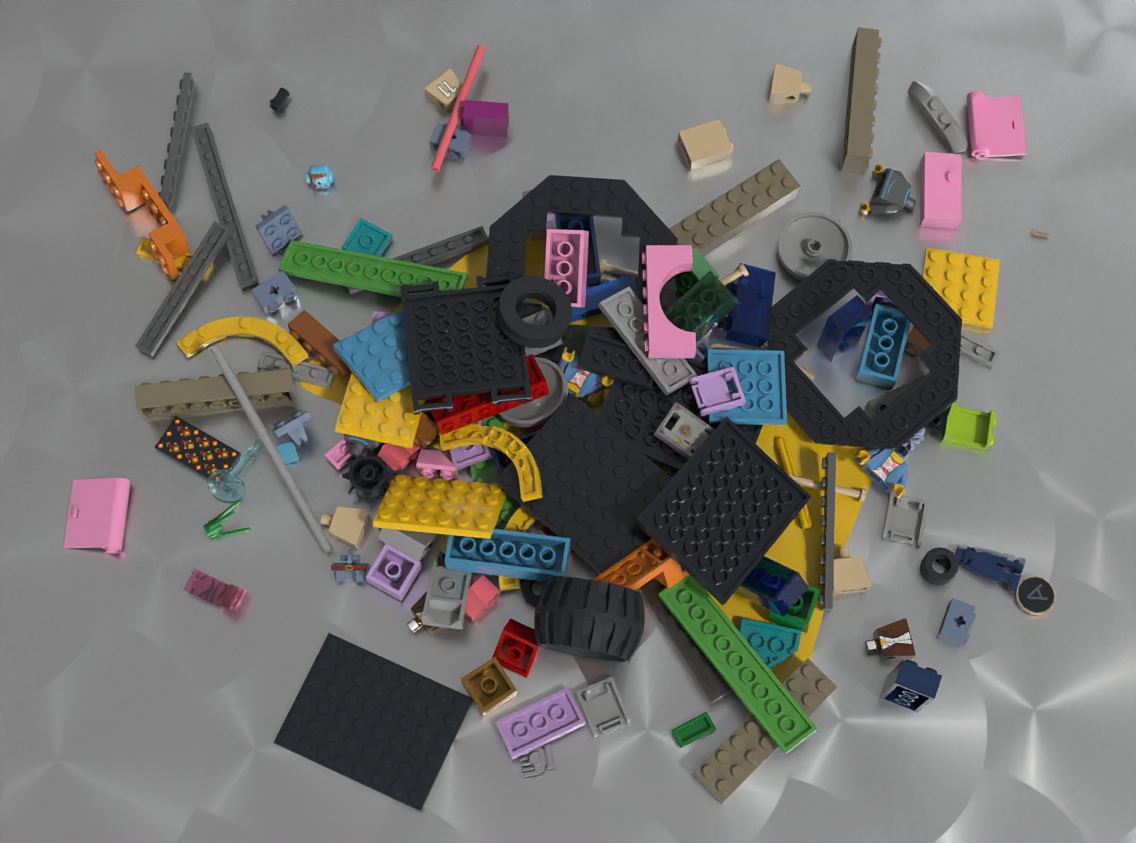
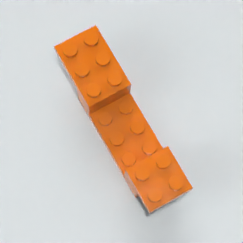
[94,149,190,280]
[593,539,690,591]

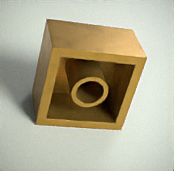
[461,657,517,717]

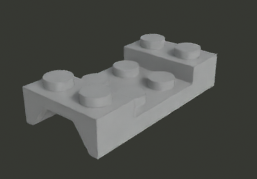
[422,549,473,630]

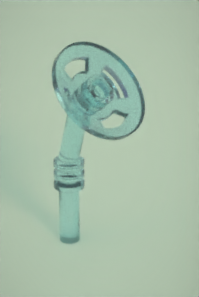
[207,438,263,503]

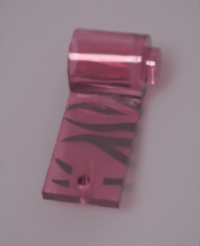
[183,568,248,616]

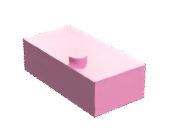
[920,152,961,230]
[543,229,589,307]

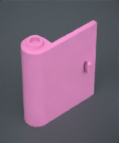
[967,91,1026,159]
[63,478,131,554]

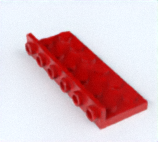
[426,354,549,435]

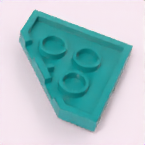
[740,618,801,669]

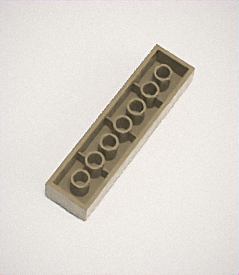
[841,27,882,174]
[669,159,801,256]
[135,367,297,421]
[692,658,837,804]

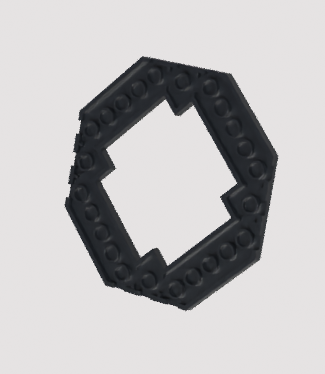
[486,175,678,363]
[767,259,962,450]

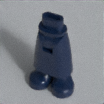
[955,546,1026,593]

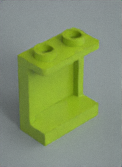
[941,402,997,451]

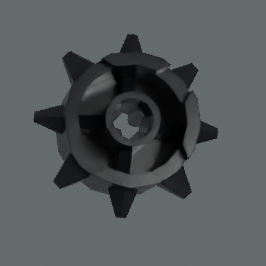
[342,451,396,502]

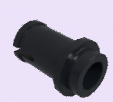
[269,88,290,111]

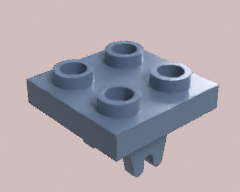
[255,205,302,255]
[272,410,312,445]

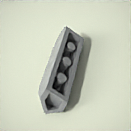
[908,81,968,154]

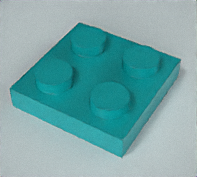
[341,218,393,257]

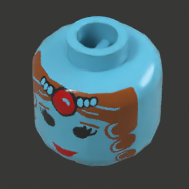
[306,164,334,189]

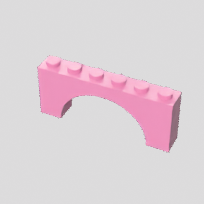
[642,245,696,358]

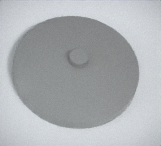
[777,212,852,280]
[498,357,568,427]

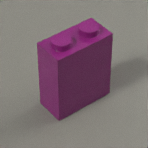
[460,100,509,137]

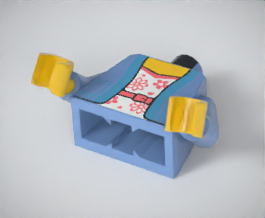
[558,347,614,399]
[855,447,909,499]

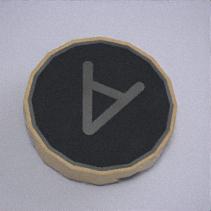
[1015,576,1056,616]

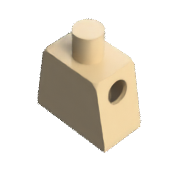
[769,64,812,103]
[320,506,370,550]
[833,547,871,594]

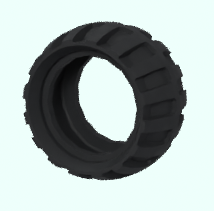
[534,576,645,662]

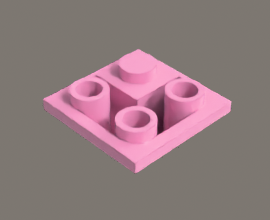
[416,449,458,480]

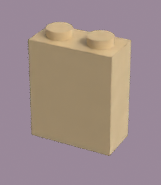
[677,119,734,171]

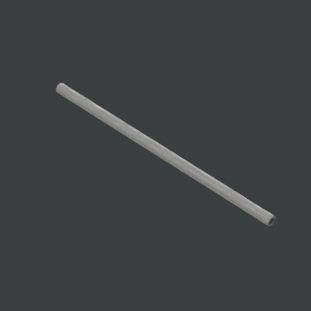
[210,345,333,553]

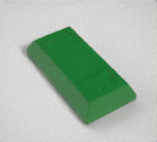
[671,711,716,748]

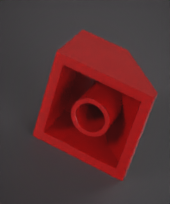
[492,618,542,678]

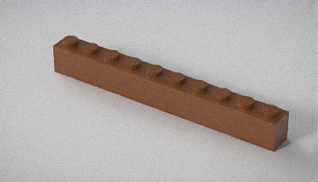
[288,310,439,449]

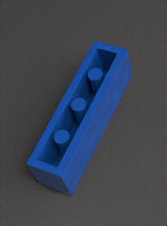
[569,274,637,324]

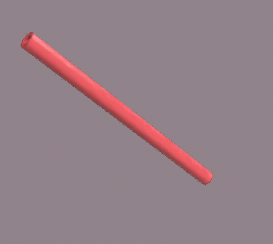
[430,45,486,172]

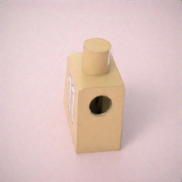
[424,69,462,113]

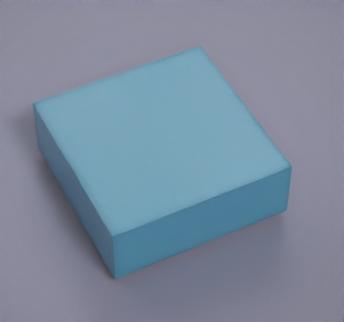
[276,441,299,464]

